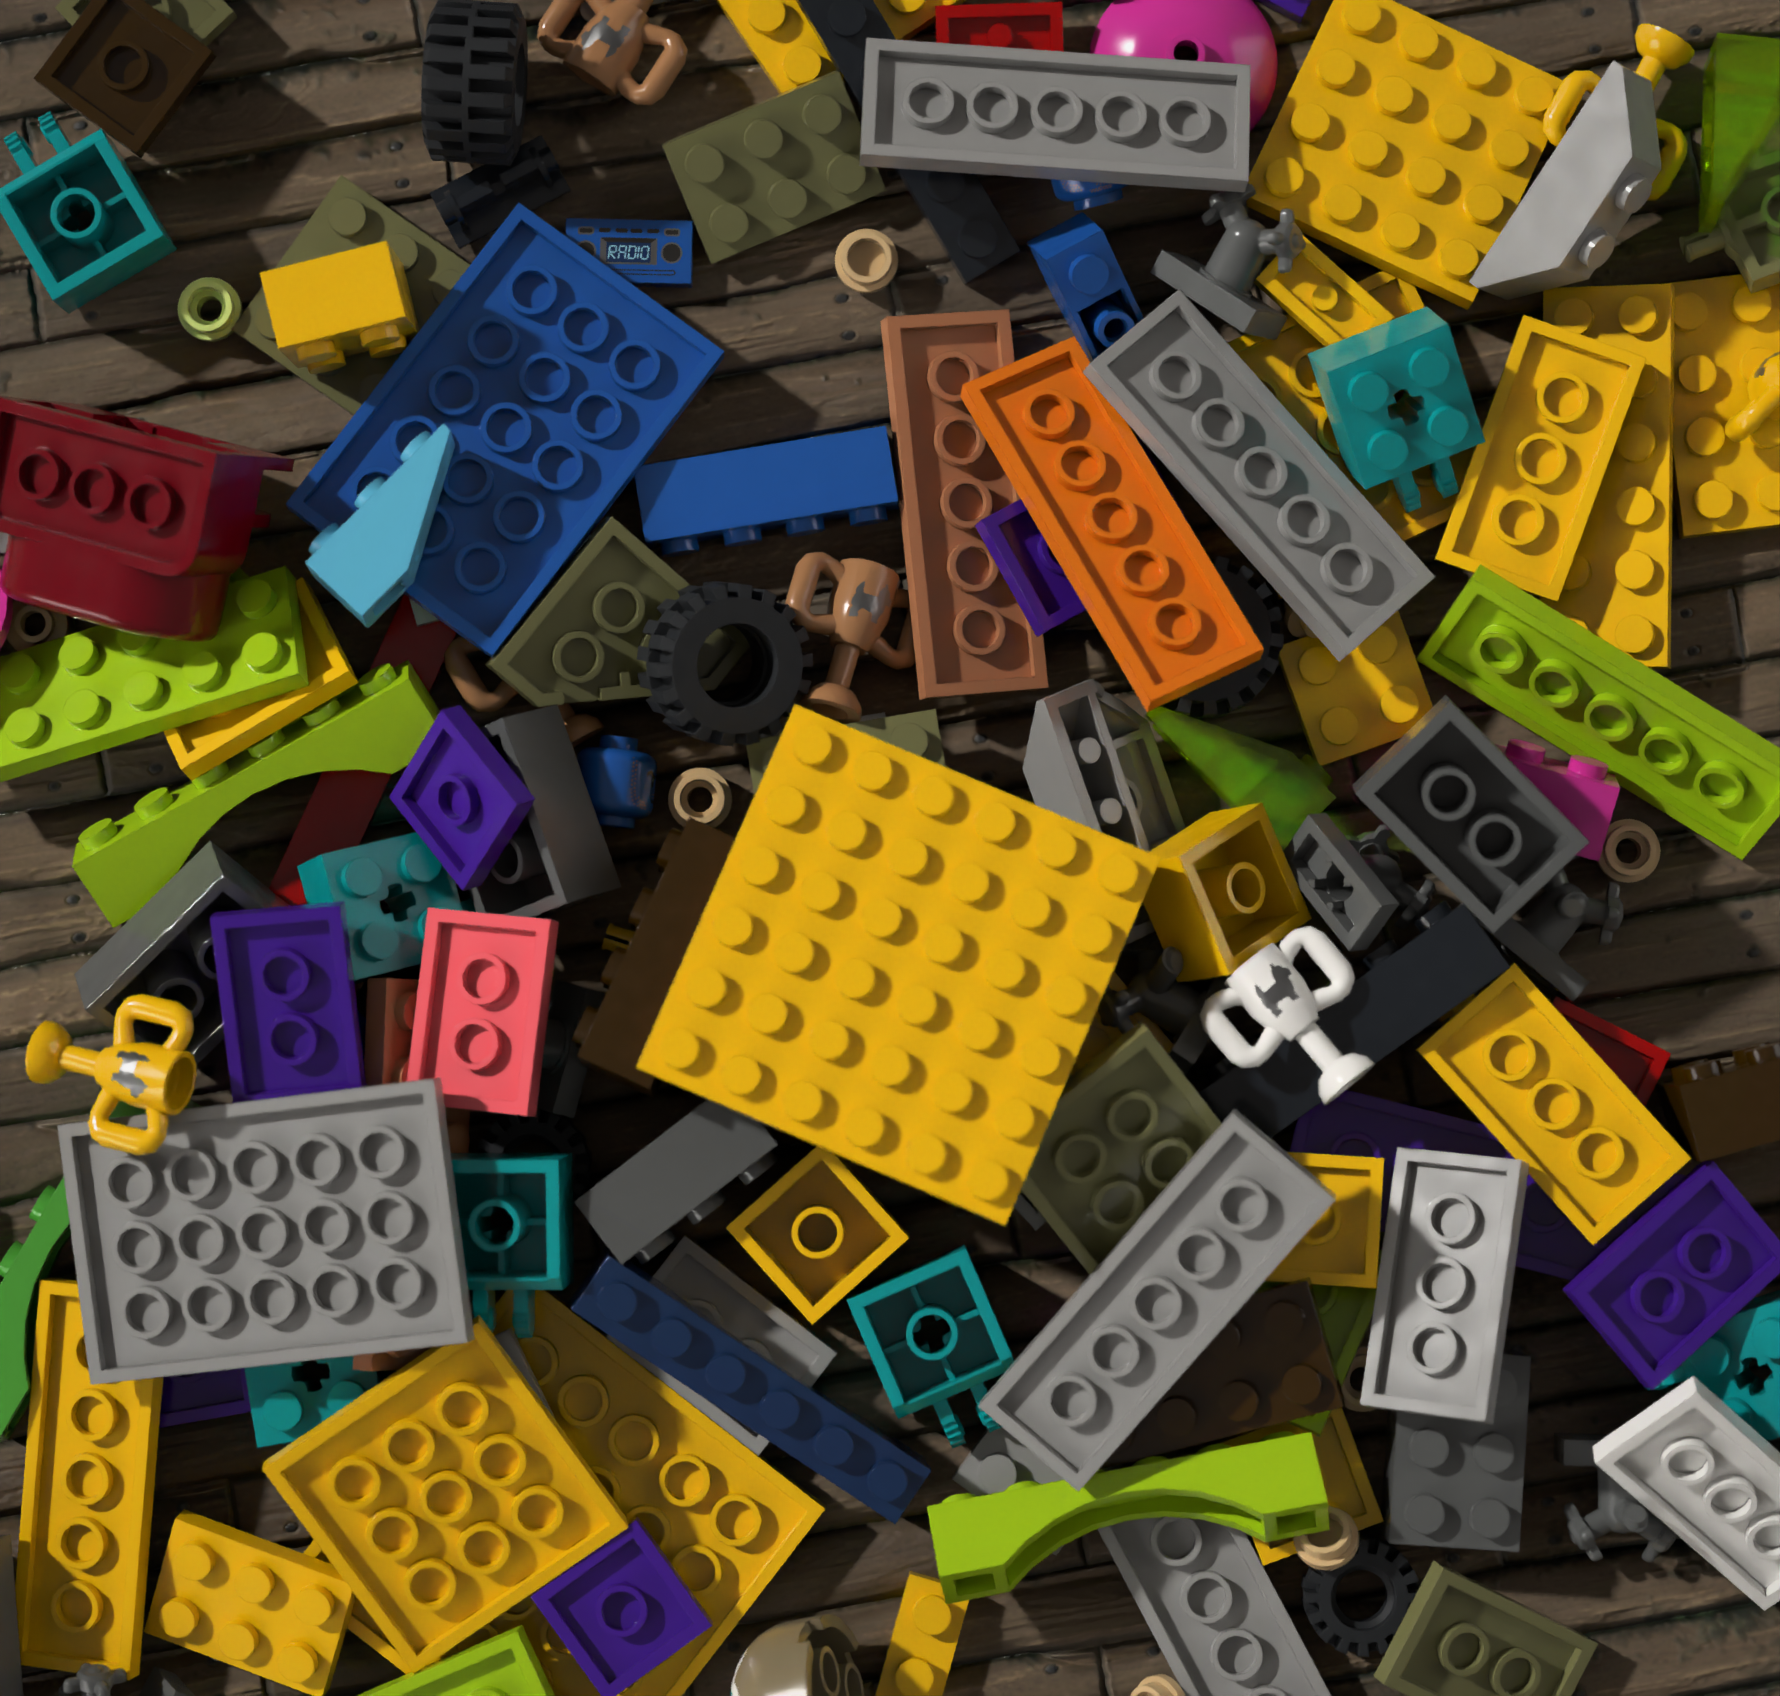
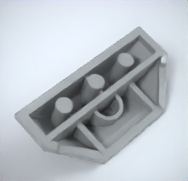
[1469,60,1662,300]
[1023,679,1186,944]

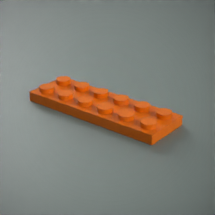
[960,336,1264,712]

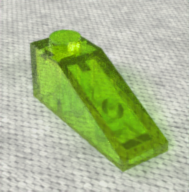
[1699,32,1780,233]
[1143,706,1336,850]

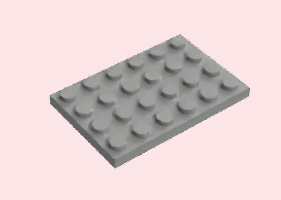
[57,1077,474,1385]

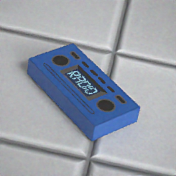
[566,218,694,288]

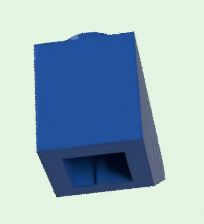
[1027,212,1144,362]

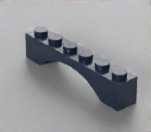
[570,1246,932,1524]

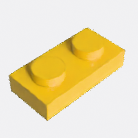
[1254,236,1394,347]
[875,1571,969,1696]

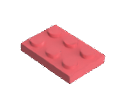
[407,908,559,1117]

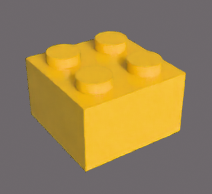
[260,240,420,374]
[1142,802,1312,982]
[726,1146,909,1325]

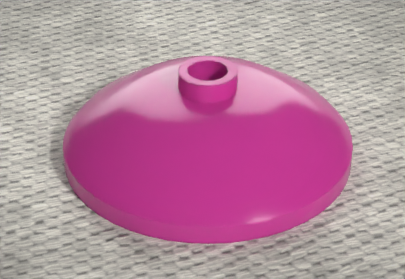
[1089,0,1278,133]

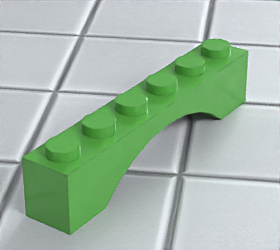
[0,1100,202,1443]

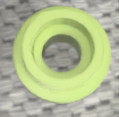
[178,277,242,342]

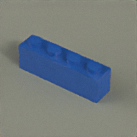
[634,426,899,557]

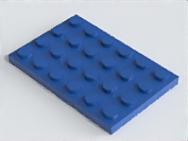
[286,203,725,658]

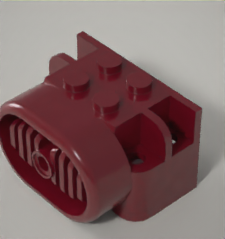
[0,396,295,642]

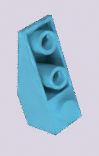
[305,424,455,628]

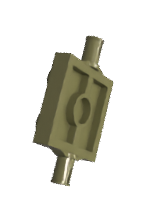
[1679,150,1780,294]

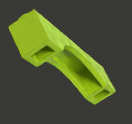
[72,660,440,928]
[927,1431,1330,1604]

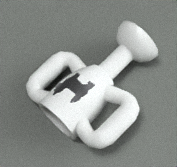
[1199,926,1375,1105]

